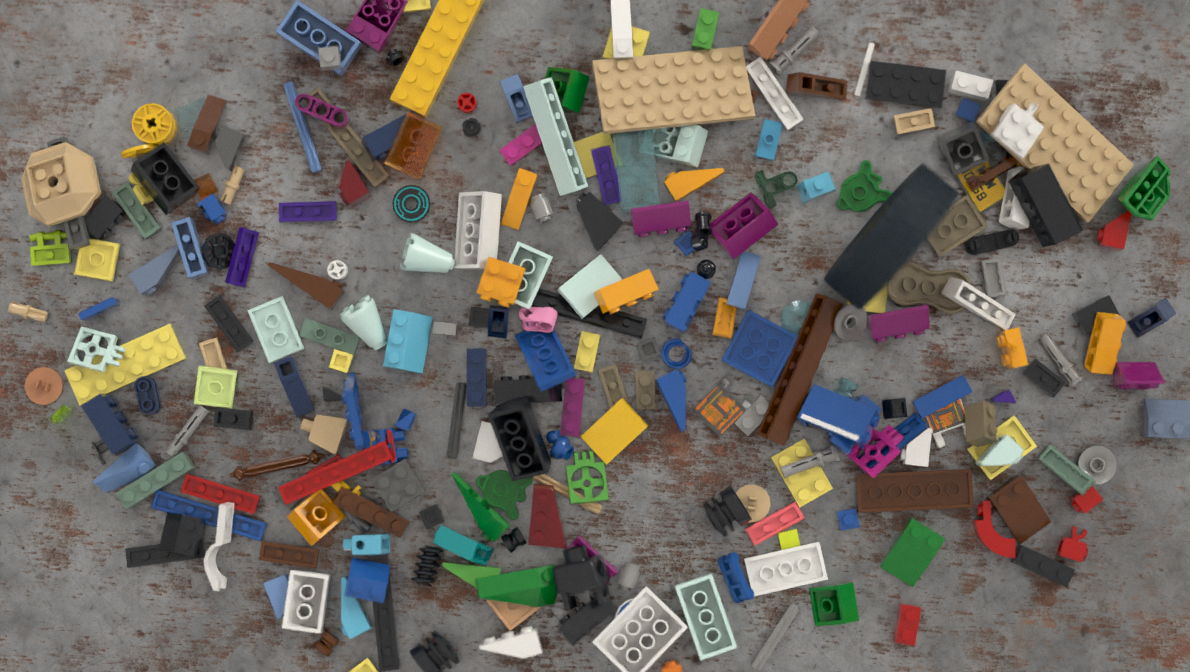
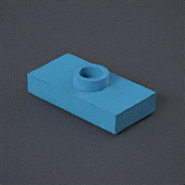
[755,119,783,161]

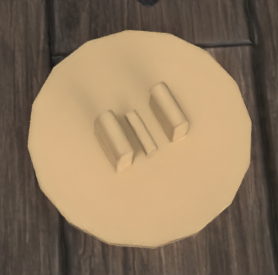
[736,484,771,523]

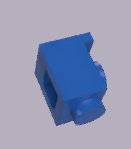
[197,193,228,225]

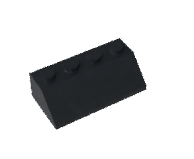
[1008,163,1083,247]
[488,396,551,481]

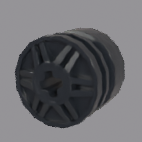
[703,486,752,537]
[409,630,460,672]

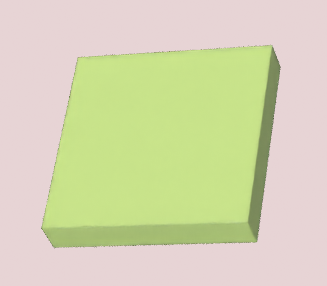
[194,365,237,409]

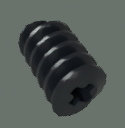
[411,545,444,587]

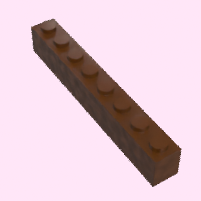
[757,293,844,446]

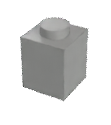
[318,46,342,71]

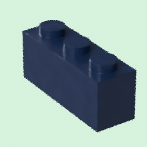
[467,348,487,407]

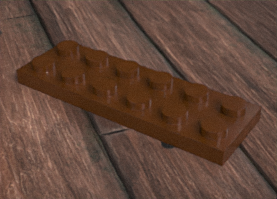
[855,469,974,513]

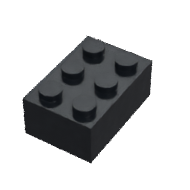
[131,143,200,215]

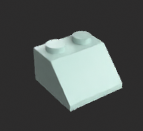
[975,434,1024,466]

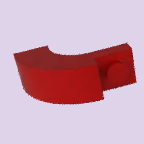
[973,500,1016,558]

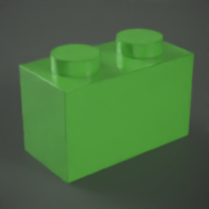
[691,8,719,51]

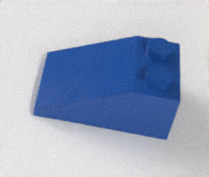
[655,369,687,432]

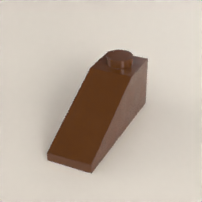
[786,72,848,100]
[187,94,226,154]

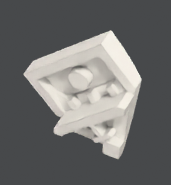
[472,421,503,463]

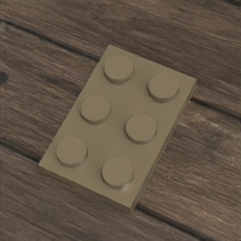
[927,194,988,258]

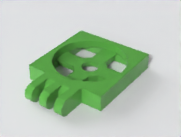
[565,450,609,505]

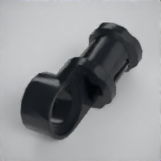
[691,212,712,252]

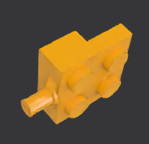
[996,327,1028,370]

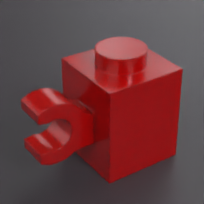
[1056,526,1088,562]

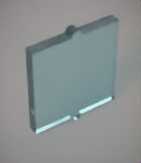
[174,97,206,139]

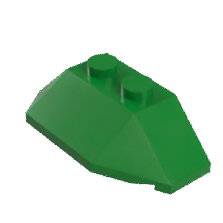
[1117,155,1170,221]

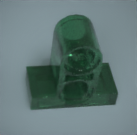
[754,170,798,210]

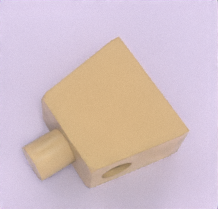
[300,415,348,454]

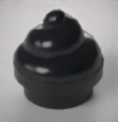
[697,260,716,279]

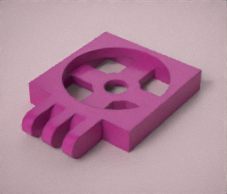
[846,425,903,478]

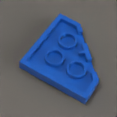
[342,372,364,446]

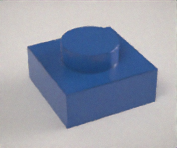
[837,508,860,530]

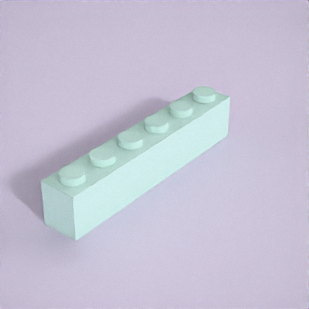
[523,77,588,196]

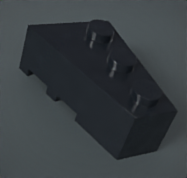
[494,375,562,404]
[558,591,618,647]

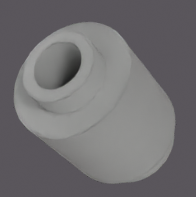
[530,193,554,223]
[617,562,640,592]

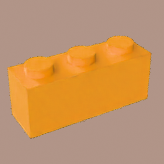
[594,269,659,314]
[1084,312,1126,375]

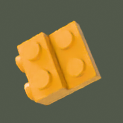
[477,257,526,307]

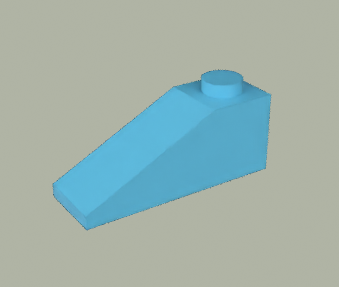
[340,576,372,639]

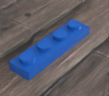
[858,413,928,475]

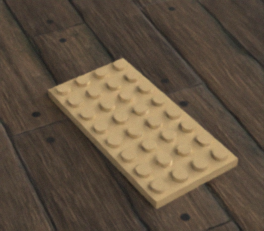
[592,46,755,134]
[976,63,1134,223]

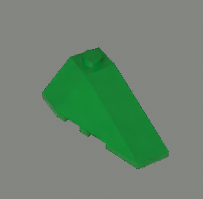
[452,472,511,542]

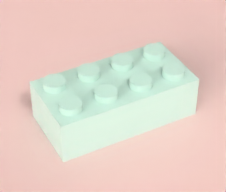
[674,573,737,660]

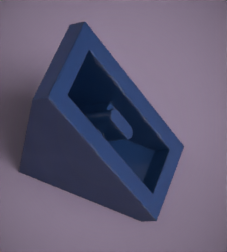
[488,305,510,338]

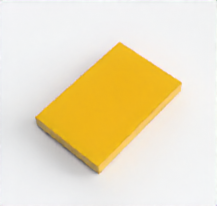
[581,398,649,465]

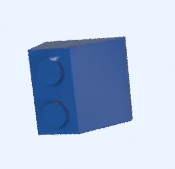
[344,558,390,603]

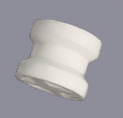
[327,260,348,280]

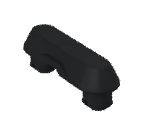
[965,229,1019,255]

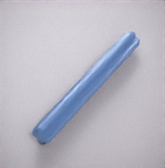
[283,81,322,173]

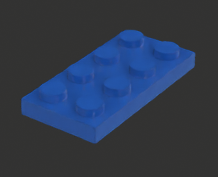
[515,330,577,392]

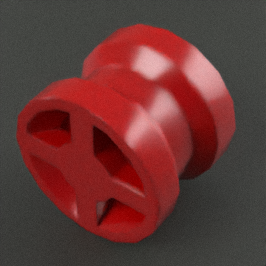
[457,93,477,114]

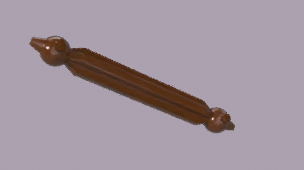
[229,450,324,481]

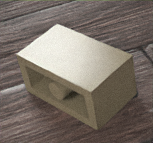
[965,400,997,447]

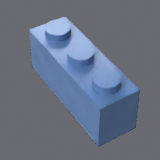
[171,217,210,279]

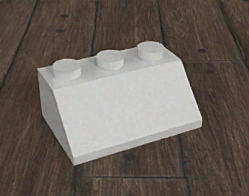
[282,570,331,634]

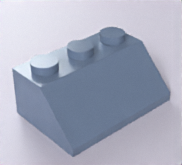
[1143,399,1190,439]

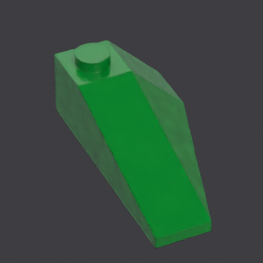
[475,565,557,607]

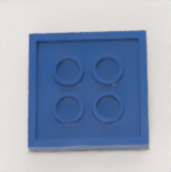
[721,310,798,387]

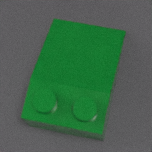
[880,518,946,587]

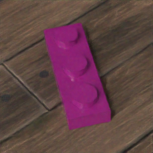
[560,378,585,437]

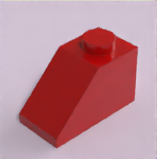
[1096,211,1132,251]

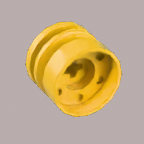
[132,103,178,147]

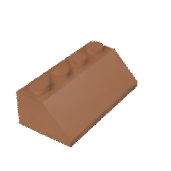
[747,0,810,63]

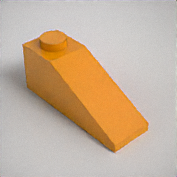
[501,168,538,231]
[663,168,725,202]

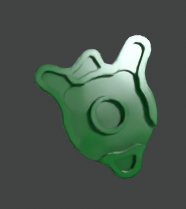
[837,160,892,212]
[476,470,533,520]

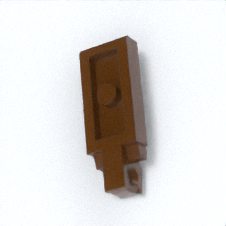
[966,156,1018,192]

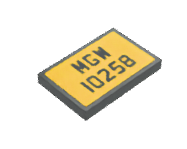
[948,161,1005,215]

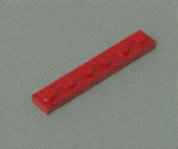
[278,441,393,505]

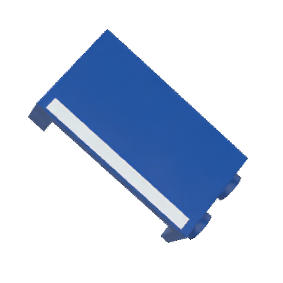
[797,384,880,449]

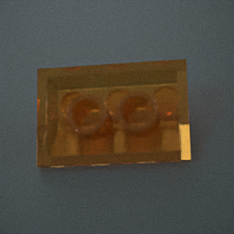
[384,111,443,181]

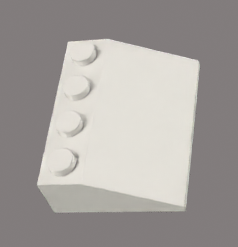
[593,586,688,672]

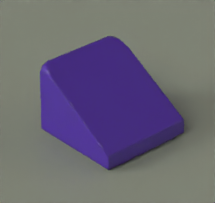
[990,390,1016,403]

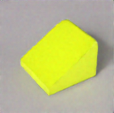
[777,529,800,550]

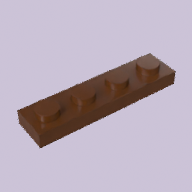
[332,486,409,538]

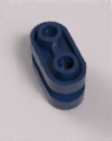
[134,376,162,415]

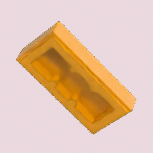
[712,297,737,339]

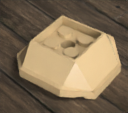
[21,142,101,226]

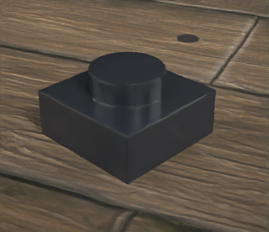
[469,306,489,328]
[419,504,445,529]

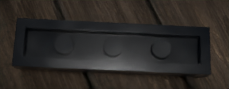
[125,538,205,568]

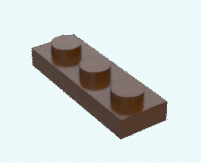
[259,541,320,569]

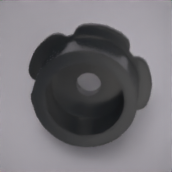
[386,49,404,66]
[462,118,481,137]

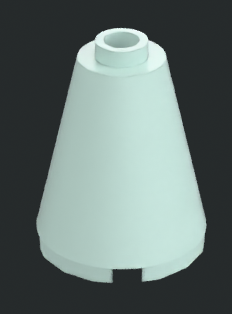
[400,233,455,273]

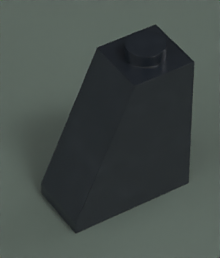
[576,192,623,252]

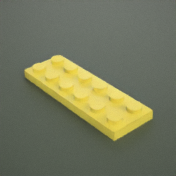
[64,324,186,406]

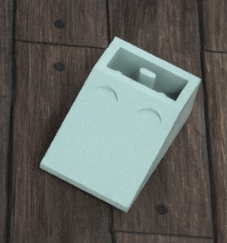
[639,125,708,168]

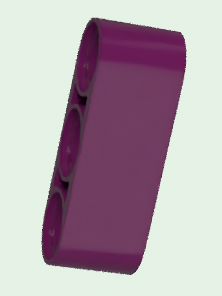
[295,94,349,129]

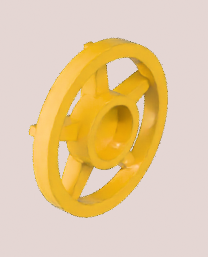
[121,144,156,159]

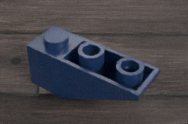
[274,356,315,417]

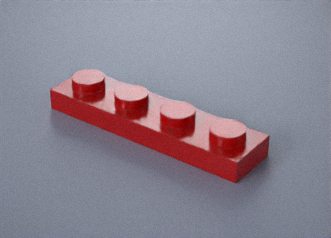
[180,474,260,514]

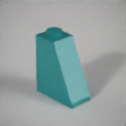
[433,525,494,566]

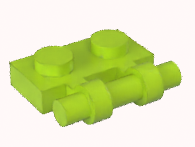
[30,230,71,266]

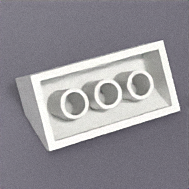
[454,191,502,271]

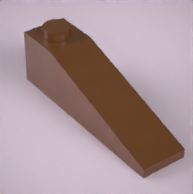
[267,262,345,310]

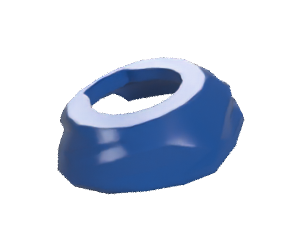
[661,338,692,369]

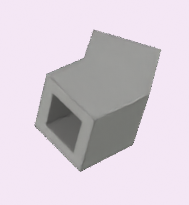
[433,322,457,336]

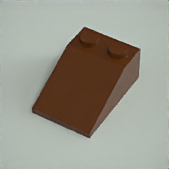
[986,475,1051,544]

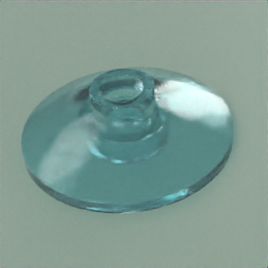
[781,300,811,336]

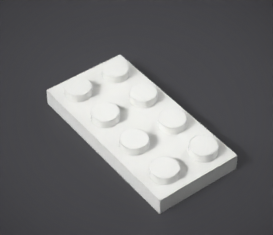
[744,542,828,596]

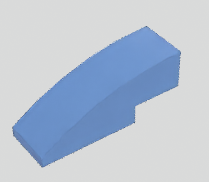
[726,251,761,310]

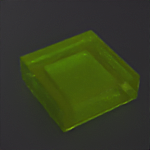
[50,405,72,424]

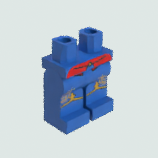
[355,428,409,467]

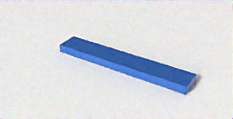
[151,490,267,542]

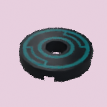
[392,185,431,223]

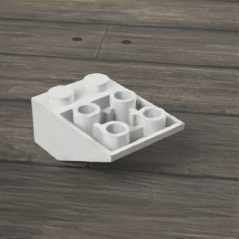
[479,626,543,658]

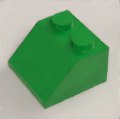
[545,67,590,113]
[809,582,859,626]

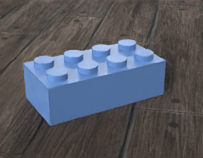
[275,0,363,77]

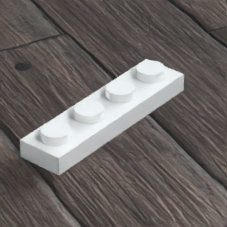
[746,57,804,131]

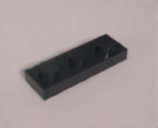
[204,295,254,353]

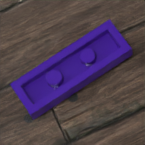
[591,145,623,205]
[279,201,337,223]
[225,227,259,288]

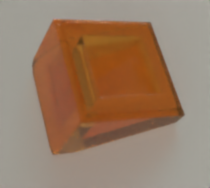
[194,173,219,200]

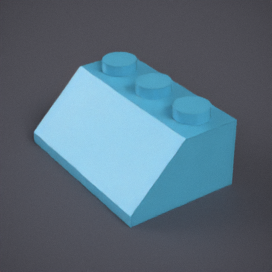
[383,309,433,374]

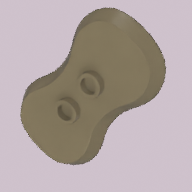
[887,261,971,314]

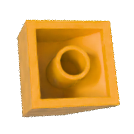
[287,490,346,546]

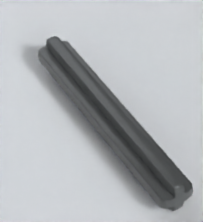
[447,382,467,458]

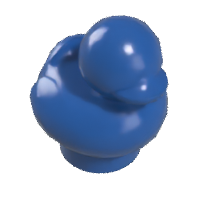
[546,430,574,460]

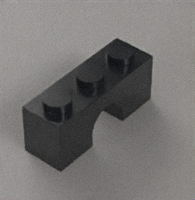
[1010,544,1075,587]

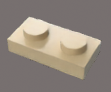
[893,108,935,135]

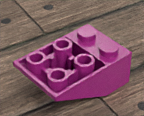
[346,0,408,54]
[1112,362,1165,390]

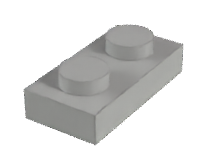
[734,396,769,436]

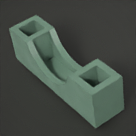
[116,452,196,509]

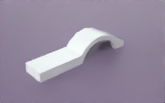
[204,502,235,591]

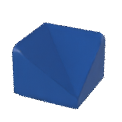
[394,409,416,431]

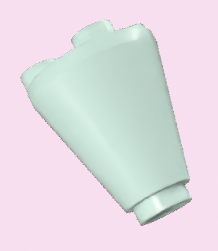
[340,295,387,350]

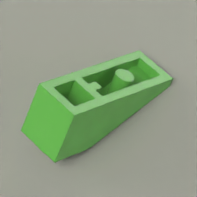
[442,561,501,588]

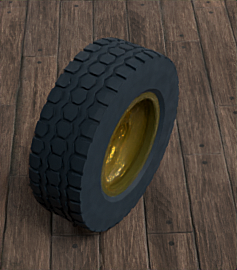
[824,163,959,310]

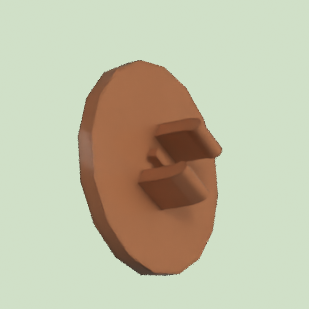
[24,367,63,405]

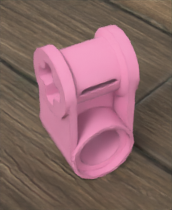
[519,307,558,333]

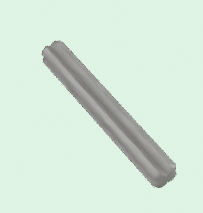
[751,603,800,671]

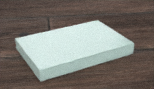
[557,254,622,319]
[247,296,305,364]

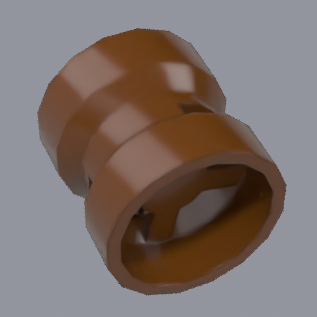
[313,630,340,657]

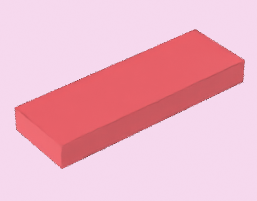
[745,501,805,546]

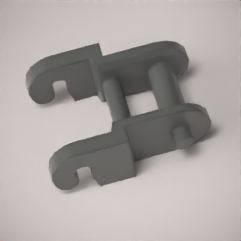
[92,439,118,465]

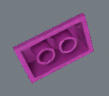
[710,192,778,260]
[631,201,691,238]
[867,305,930,343]

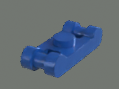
[718,552,754,604]

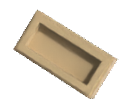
[199,337,227,369]

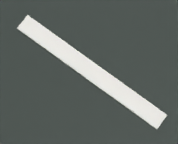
[854,42,875,96]

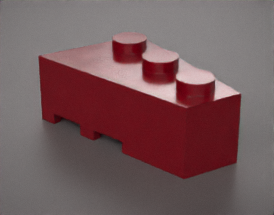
[528,484,567,549]

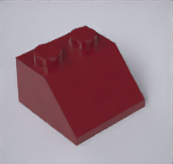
[339,160,373,208]

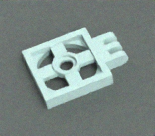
[67,326,126,373]

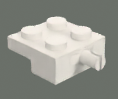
[991,102,1044,159]

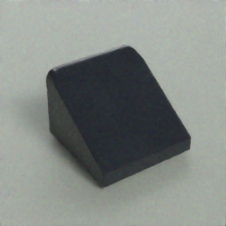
[323,387,343,402]
[882,398,907,419]

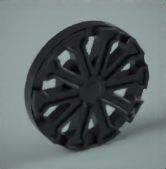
[202,233,235,269]

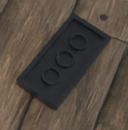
[865,61,946,109]

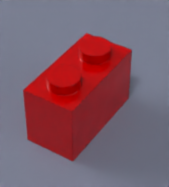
[893,603,921,646]

